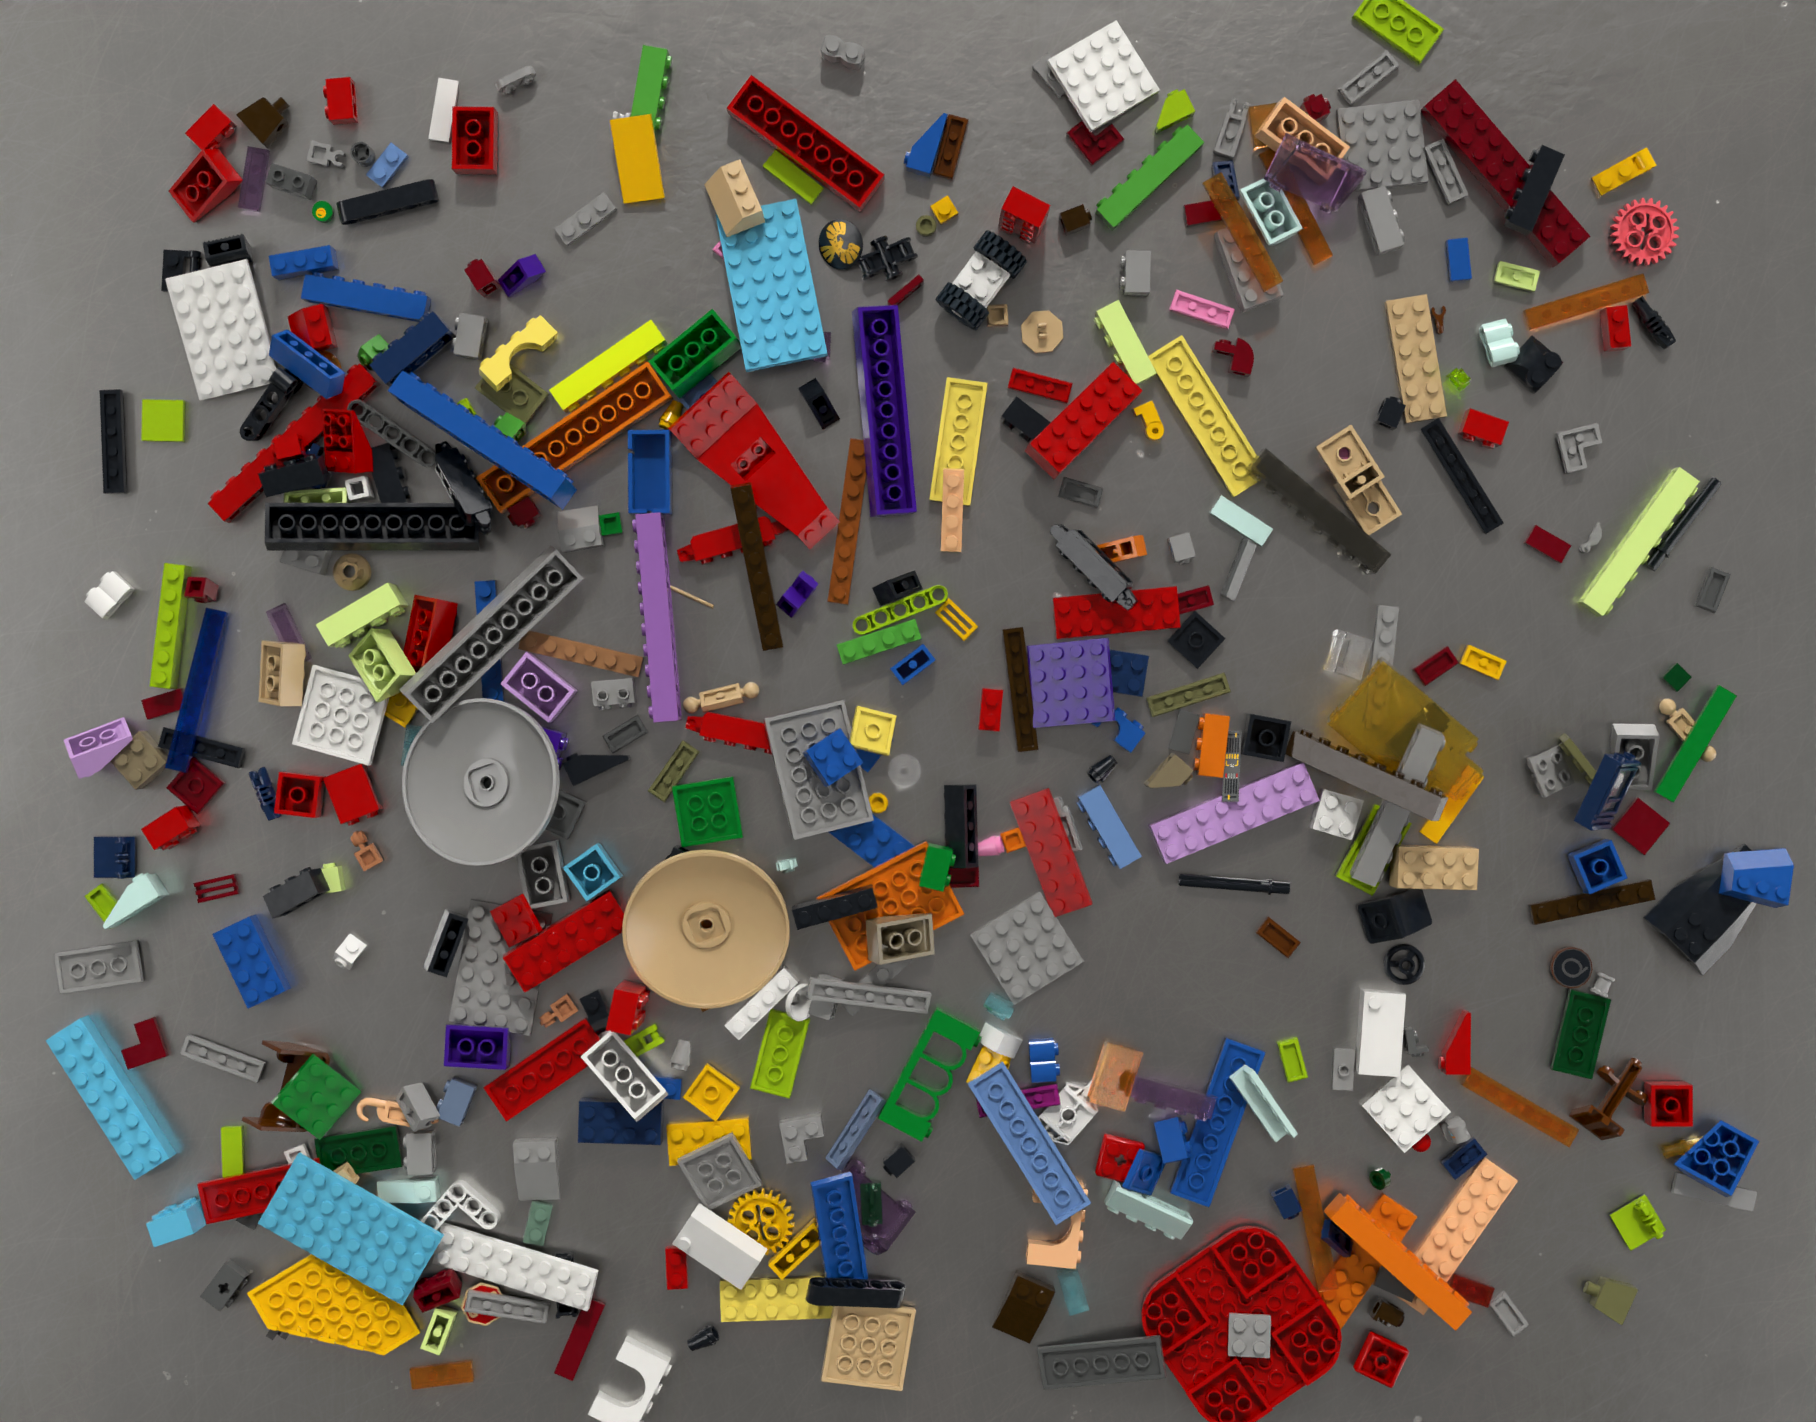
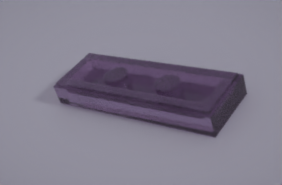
[238,146,270,212]
[266,603,312,663]

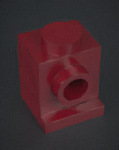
[184,577,219,603]

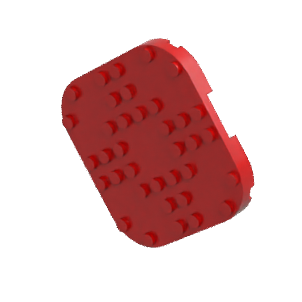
[1141,1226,1342,1422]

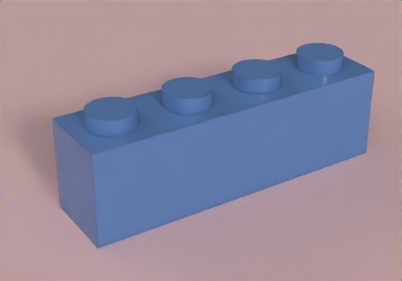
[1077,784,1142,869]

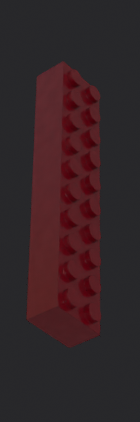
[1421,79,1591,267]

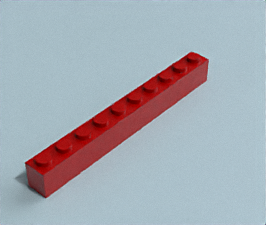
[207,363,381,523]

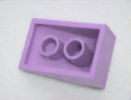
[64,717,133,779]

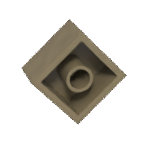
[110,731,173,790]

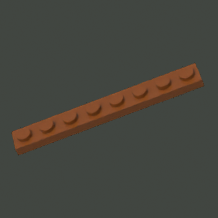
[828,438,866,605]

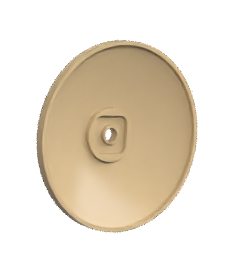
[622,850,790,1009]

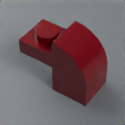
[1212,338,1254,377]

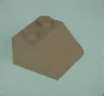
[1144,753,1194,788]

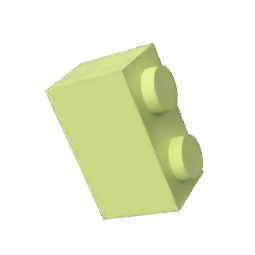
[420,1305,458,1356]

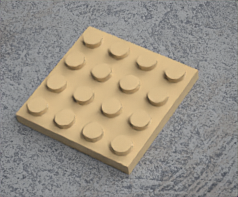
[821,1306,916,1391]

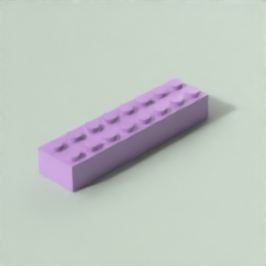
[1148,762,1320,864]

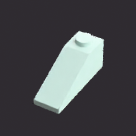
[377,1176,441,1203]

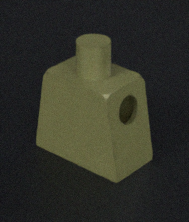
[1583,1276,1638,1325]

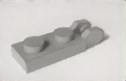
[1213,98,1250,159]

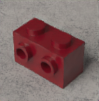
[413,1268,462,1313]

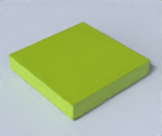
[141,399,185,442]

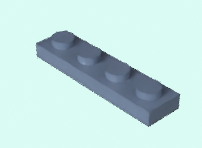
[825,1089,887,1171]

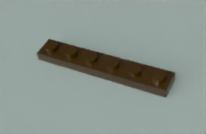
[1002,627,1039,752]
[1528,879,1656,925]

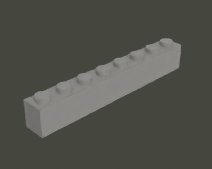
[1350,723,1446,887]

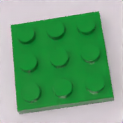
[672,776,743,847]
[271,1053,361,1140]

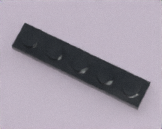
[99,389,127,494]

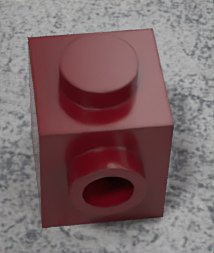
[507,496,542,529]

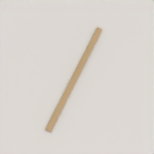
[670,585,714,609]

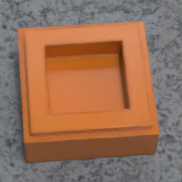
[1000,827,1026,853]

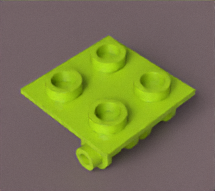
[1610,1194,1666,1251]

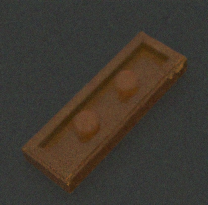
[409,1360,475,1390]

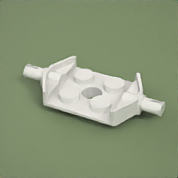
[1037,1077,1101,1145]

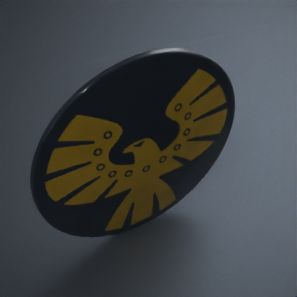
[819,219,863,269]

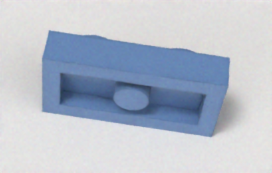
[366,143,409,189]

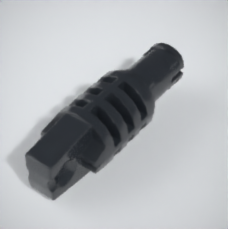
[1631,296,1676,349]

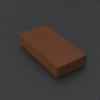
[1255,917,1301,958]

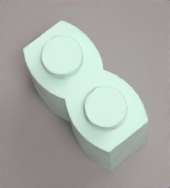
[1479,319,1520,367]

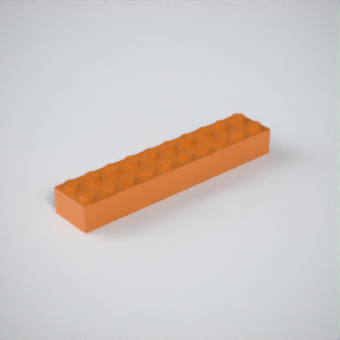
[476,361,673,514]

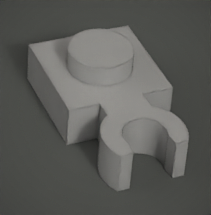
[306,141,346,168]

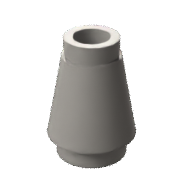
[670,1040,691,1071]

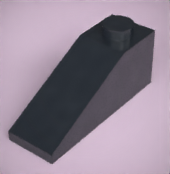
[563,753,631,786]

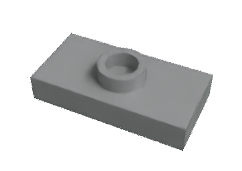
[1032,53,1065,99]
[1331,1048,1355,1091]

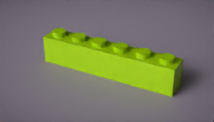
[149,563,192,689]

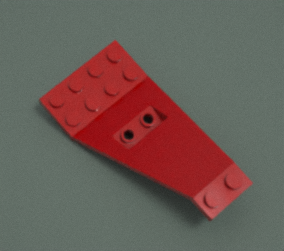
[668,372,840,550]

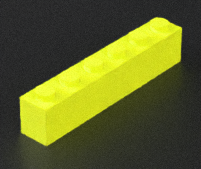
[549,320,667,413]

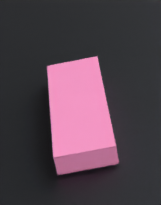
[1169,290,1235,330]

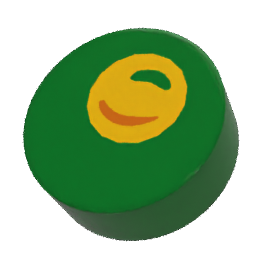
[312,201,334,223]

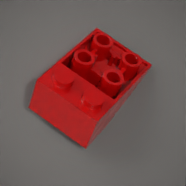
[322,408,373,474]

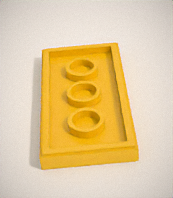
[610,114,665,204]

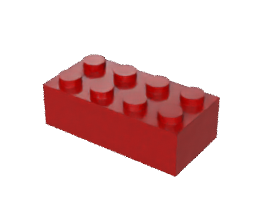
[998,186,1051,244]
[606,979,651,1036]

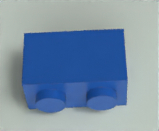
[890,644,936,685]
[1154,1117,1193,1164]

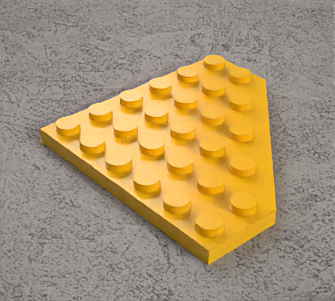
[247,1254,420,1356]

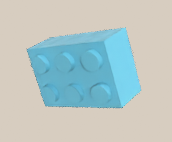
[146,1197,207,1247]

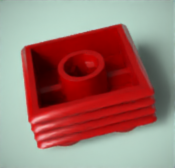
[1095,1134,1145,1182]
[1353,1331,1409,1388]

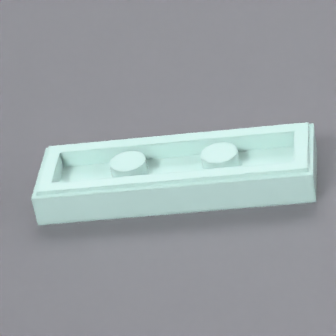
[1210,495,1273,547]

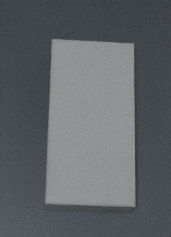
[1487,1291,1530,1337]

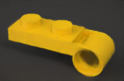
[1591,147,1657,196]

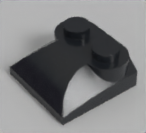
[1504,335,1563,394]

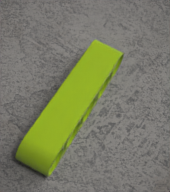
[852,585,948,635]

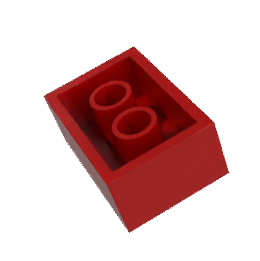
[452,106,498,175]

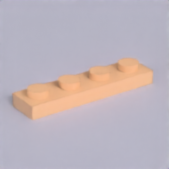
[941,468,964,552]

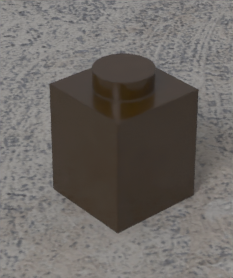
[1059,204,1092,236]

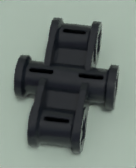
[856,236,918,281]

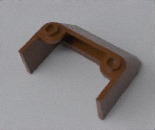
[241,1040,330,1132]

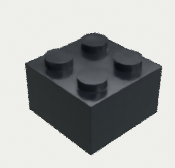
[1241,714,1292,762]

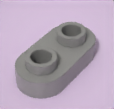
[495,66,536,94]

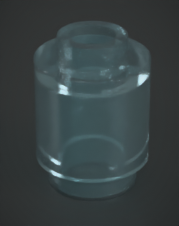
[983,992,1015,1021]

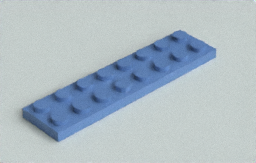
[968,1061,1091,1225]

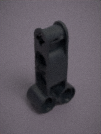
[240,367,304,441]

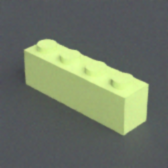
[1094,300,1157,385]

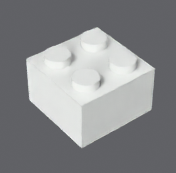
[1308,788,1364,840]

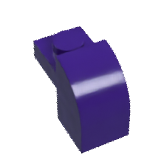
[776,571,818,618]

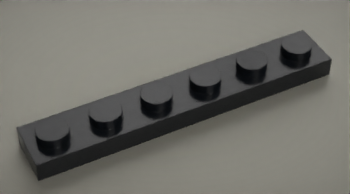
[1421,418,1504,534]

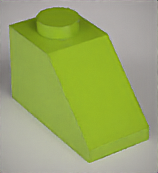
[1155,89,1195,134]

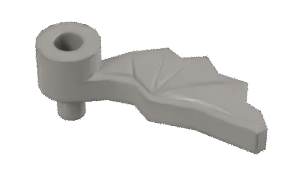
[1579,522,1603,554]

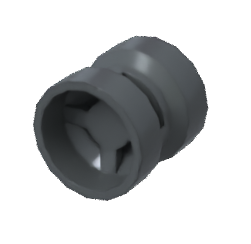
[350,142,375,167]

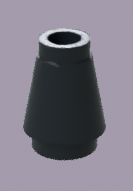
[1087,755,1118,784]
[687,1325,719,1351]

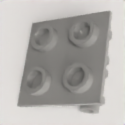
[1526,745,1575,798]

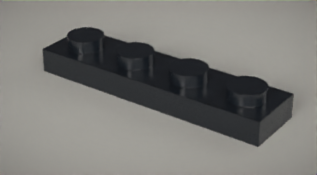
[158,727,245,768]

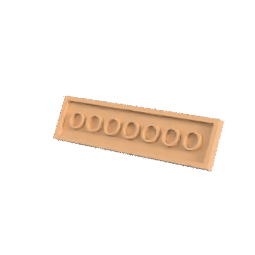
[1395,1157,1518,1315]

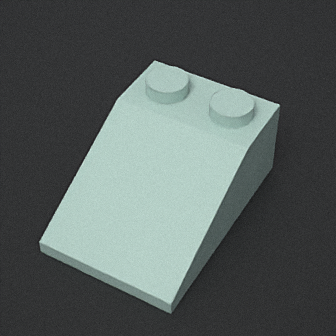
[103,872,169,929]

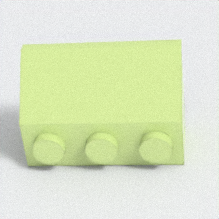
[348,628,416,702]

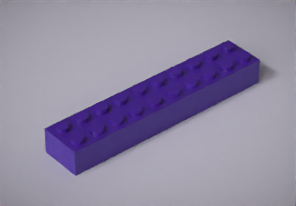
[852,305,917,517]

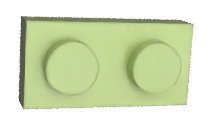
[1493,261,1540,292]

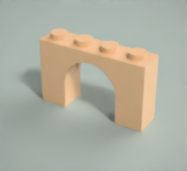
[1026,1182,1088,1269]

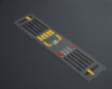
[1222,731,1242,802]

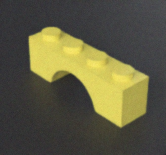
[479,315,558,392]

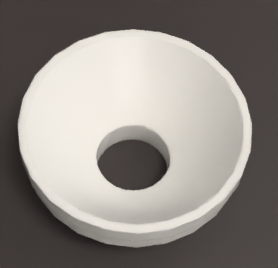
[785,984,812,1021]

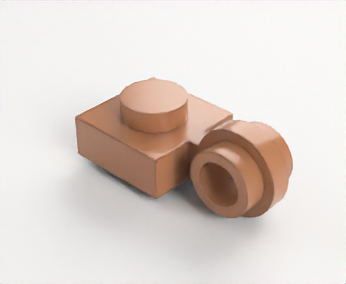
[350,830,384,871]
[539,993,579,1028]

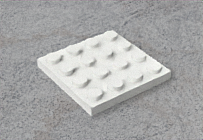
[1046,20,1160,132]
[292,664,389,765]

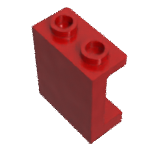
[323,763,383,826]

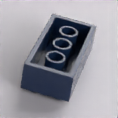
[370,311,456,387]
[578,1097,664,1145]

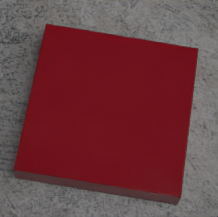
[166,756,225,815]
[1611,797,1670,855]

